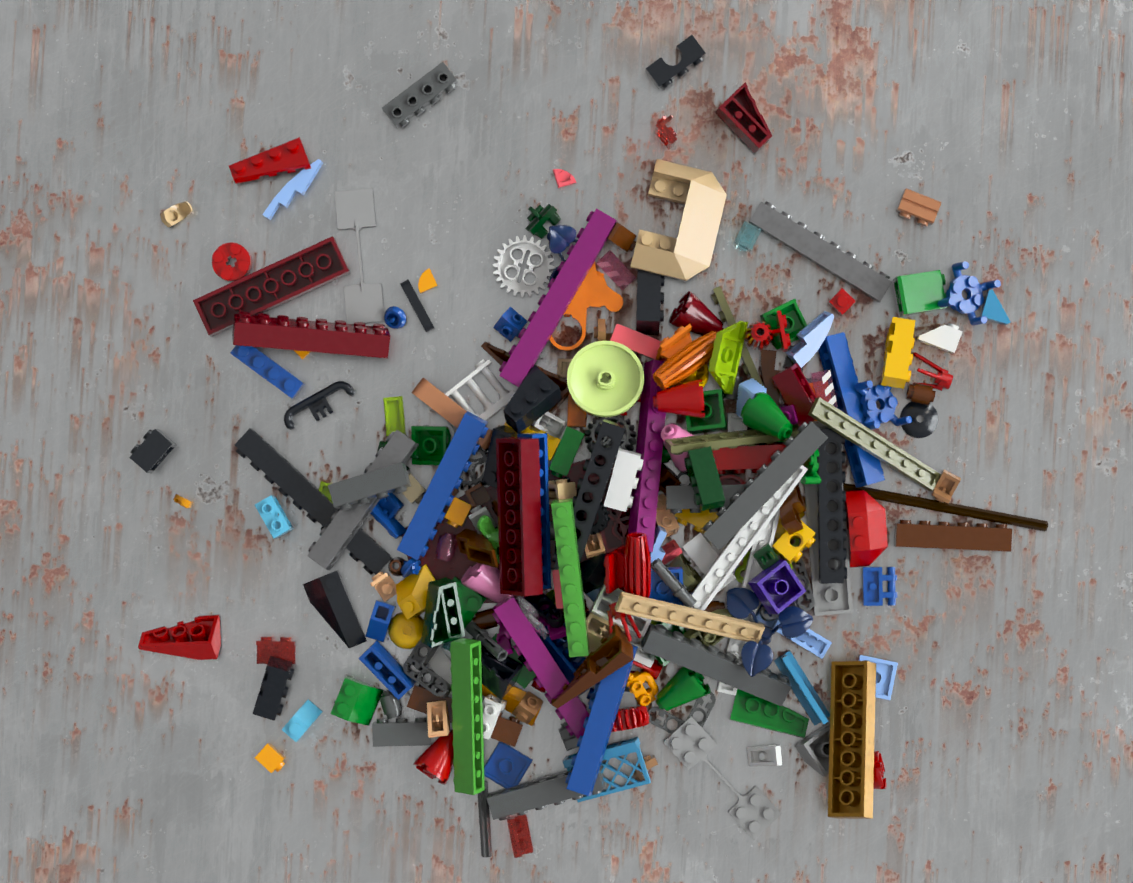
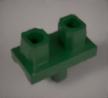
[525,204,561,239]

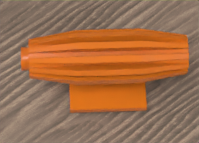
[653,324,717,390]

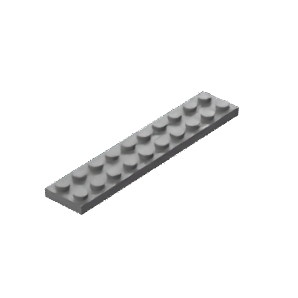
[804,423,853,616]

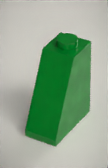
[549,426,585,479]

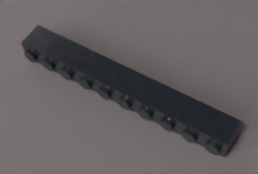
[235,428,393,575]

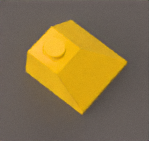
[396,565,435,620]

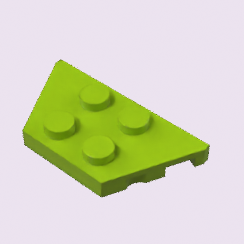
[708,321,748,395]

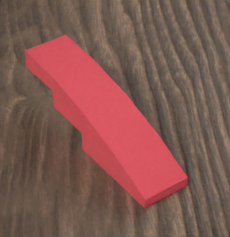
[610,324,667,362]

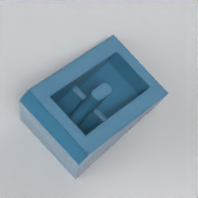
[979,289,1011,325]

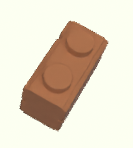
[896,188,942,227]

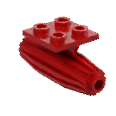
[745,310,791,353]
[604,532,651,598]

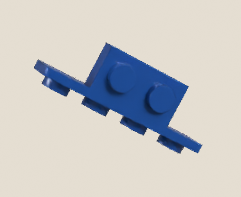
[371,493,406,539]

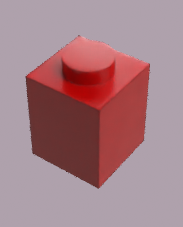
[827,288,856,316]

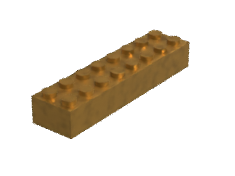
[828,661,876,819]

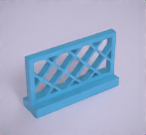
[773,650,830,726]
[563,737,651,802]

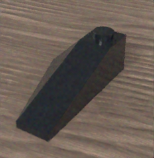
[303,570,367,648]

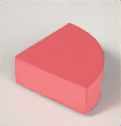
[553,169,576,189]

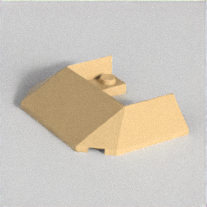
[630,159,727,281]

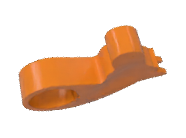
[549,261,623,351]

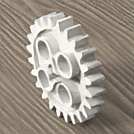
[493,235,555,298]

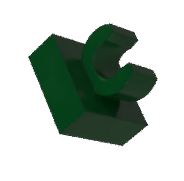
[752,543,779,571]

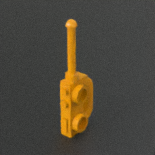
[626,671,659,706]

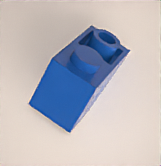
[365,600,396,642]

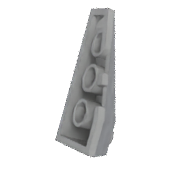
[795,721,830,777]

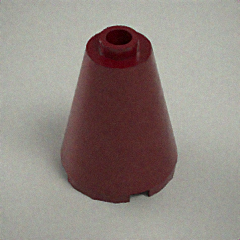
[669,291,724,336]

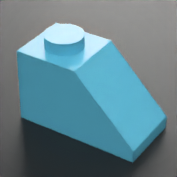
[282,699,323,742]

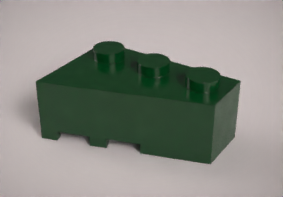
[684,446,725,511]
[421,577,465,648]

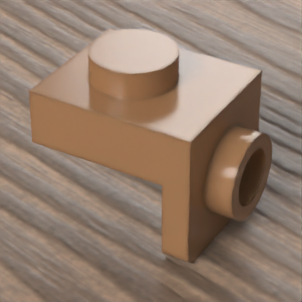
[594,319,613,341]
[932,470,961,503]
[512,691,543,725]
[633,755,658,781]

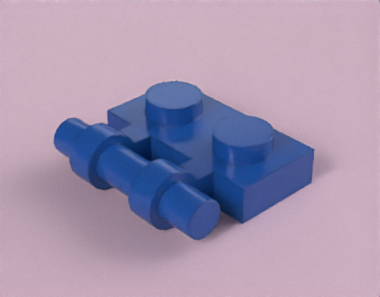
[862,567,897,606]

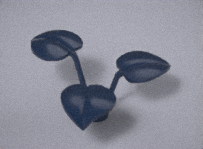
[547,225,578,282]
[727,588,813,677]

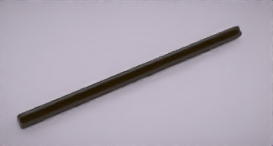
[843,483,1048,531]

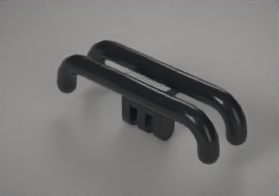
[284,381,355,430]

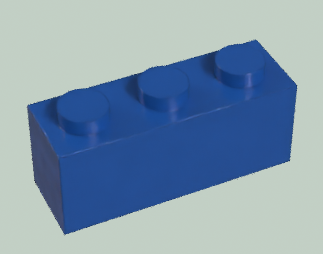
[358,640,416,700]

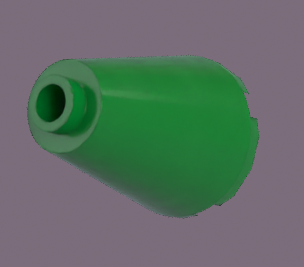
[741,392,793,440]
[656,667,711,711]

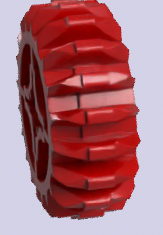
[611,706,649,732]

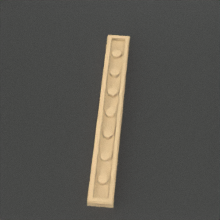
[615,592,765,643]

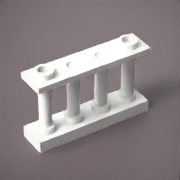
[429,359,515,438]

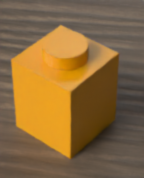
[444,497,473,528]
[255,743,286,773]

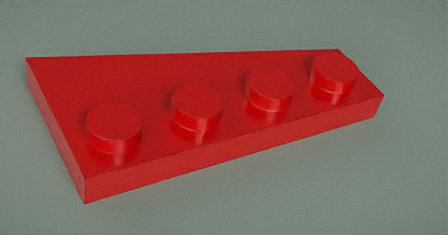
[229,137,311,184]

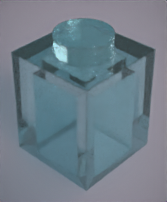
[734,221,762,252]

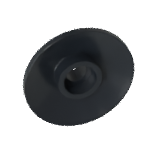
[900,402,938,438]

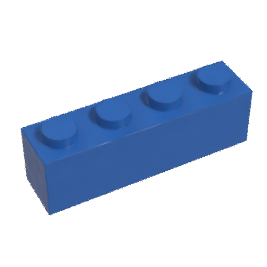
[230,345,305,399]

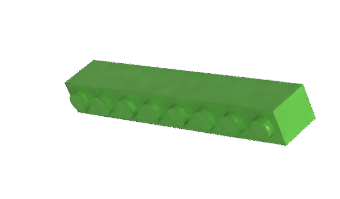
[551,498,590,658]
[450,638,485,795]

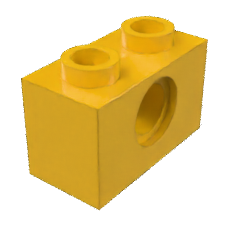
[772,520,816,564]

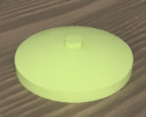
[567,341,644,417]

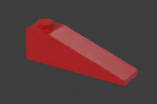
[138,615,221,660]

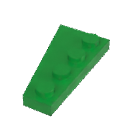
[729,689,809,738]

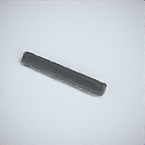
[478,781,492,857]

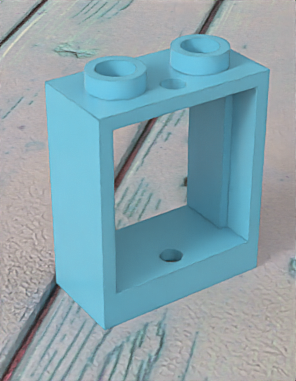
[255,495,294,539]

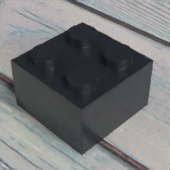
[130,429,177,474]

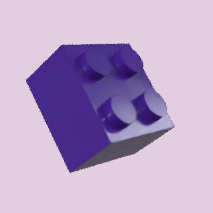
[748,560,806,614]

